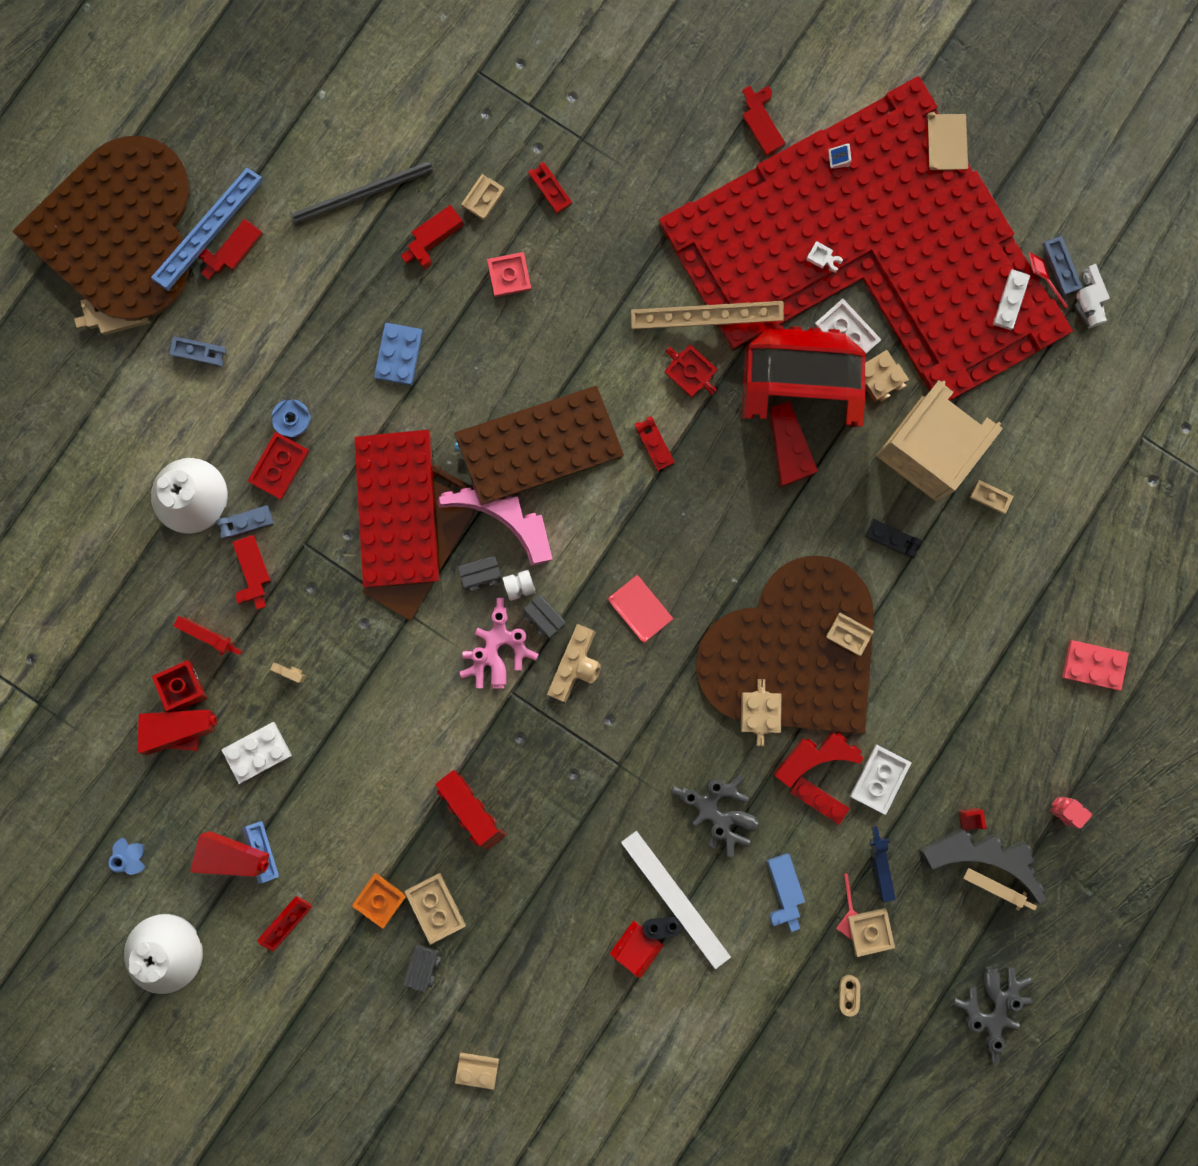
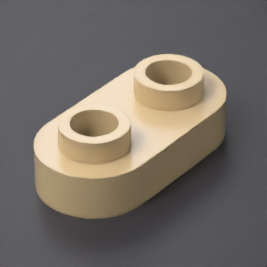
[839,975,860,1017]

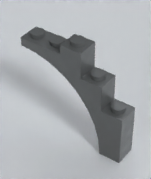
[919,829,1046,904]

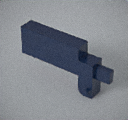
[870,826,896,902]

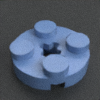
[272,399,312,439]

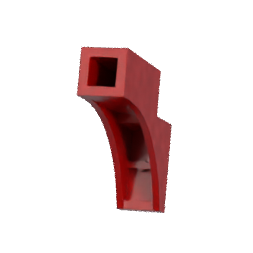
[773,733,864,788]

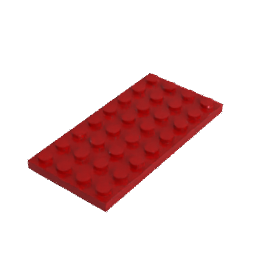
[354,429,440,588]

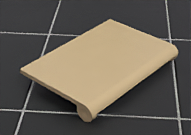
[928,112,968,170]

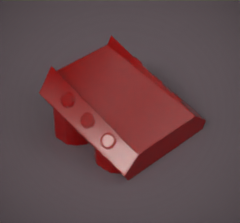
[610,921,664,978]

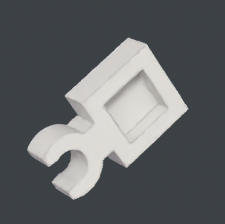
[806,241,843,273]

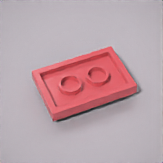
[1062,640,1129,691]

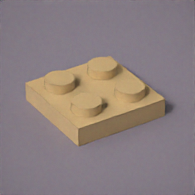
[847,908,895,957]

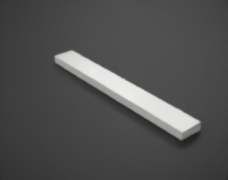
[621,830,731,969]

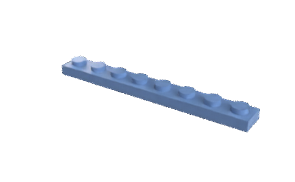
[151,168,263,291]

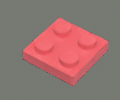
[487,252,532,297]

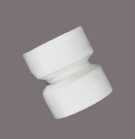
[503,570,536,601]

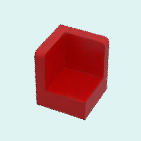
[958,808,987,831]

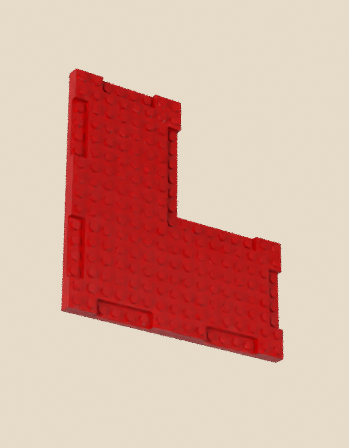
[658,76,1073,401]

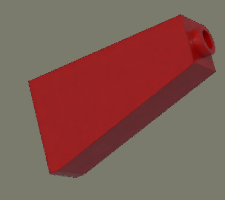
[138,710,217,756]
[190,831,270,876]

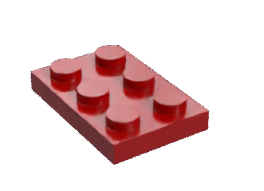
[247,432,310,500]

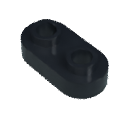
[642,917,682,939]

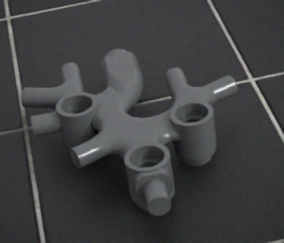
[671,774,759,857]
[952,967,1033,1063]

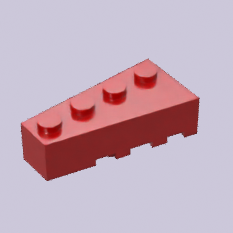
[769,401,818,488]
[435,770,507,850]

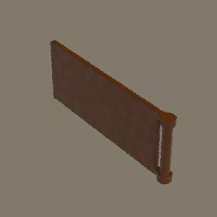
[362,464,475,620]

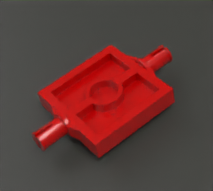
[664,344,718,398]

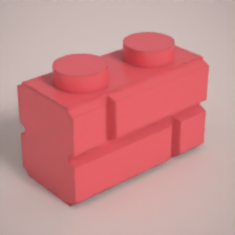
[1051,797,1092,828]

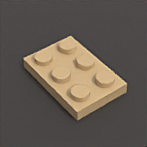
[404,873,466,944]

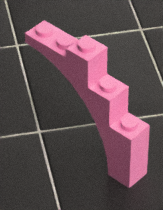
[438,485,552,566]

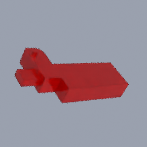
[742,85,785,157]
[401,205,464,270]
[198,218,263,280]
[232,535,271,610]
[173,616,243,656]

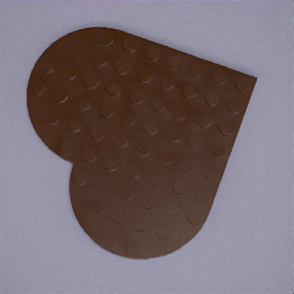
[12,136,190,321]
[696,556,874,733]

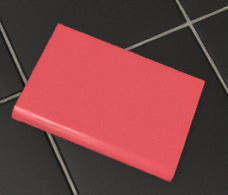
[607,575,673,643]

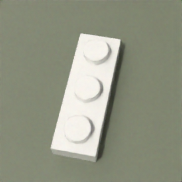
[993,269,1030,330]

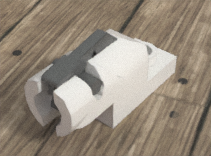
[1075,264,1110,329]

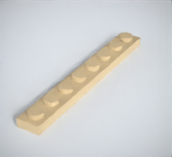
[631,301,784,330]

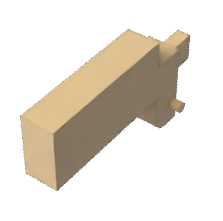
[74,299,151,335]
[963,868,1037,911]

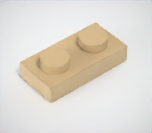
[969,480,1014,514]

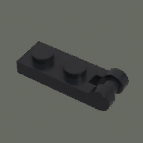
[865,519,922,559]

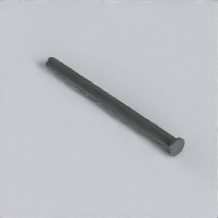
[290,162,433,226]

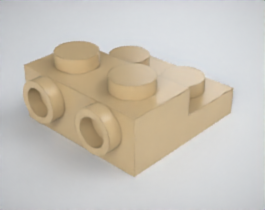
[859,350,909,402]

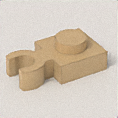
[270,663,306,683]

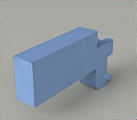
[766,853,805,932]

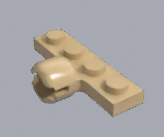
[547,624,601,702]

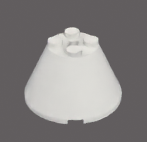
[151,458,228,534]
[124,914,203,994]

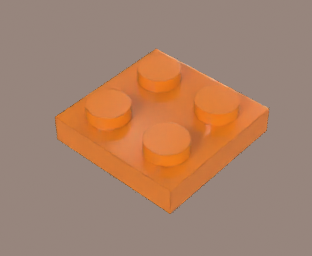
[352,873,406,929]

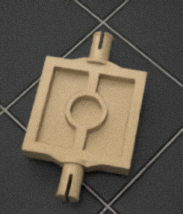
[741,679,781,746]

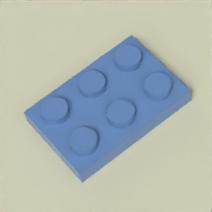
[374,323,423,386]

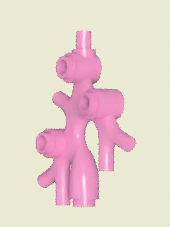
[460,598,539,688]

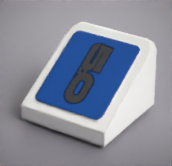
[828,144,852,169]

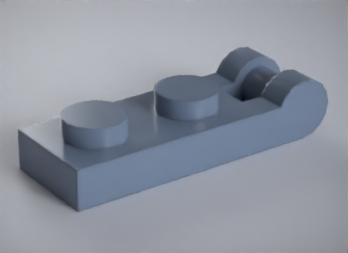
[169,336,227,367]
[216,505,274,539]

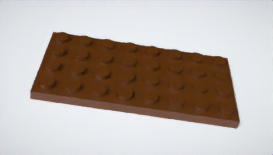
[454,385,624,506]

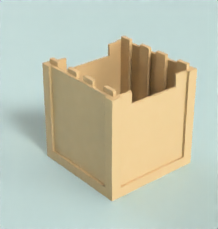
[876,380,1003,502]

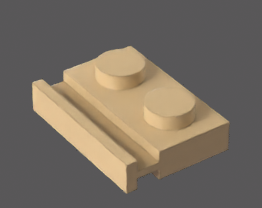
[461,174,505,221]
[825,613,874,656]
[455,1053,499,1090]

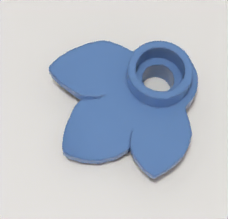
[109,838,145,875]

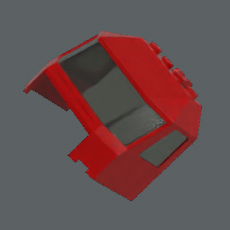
[740,325,866,428]

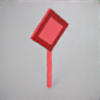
[1028,252,1068,308]

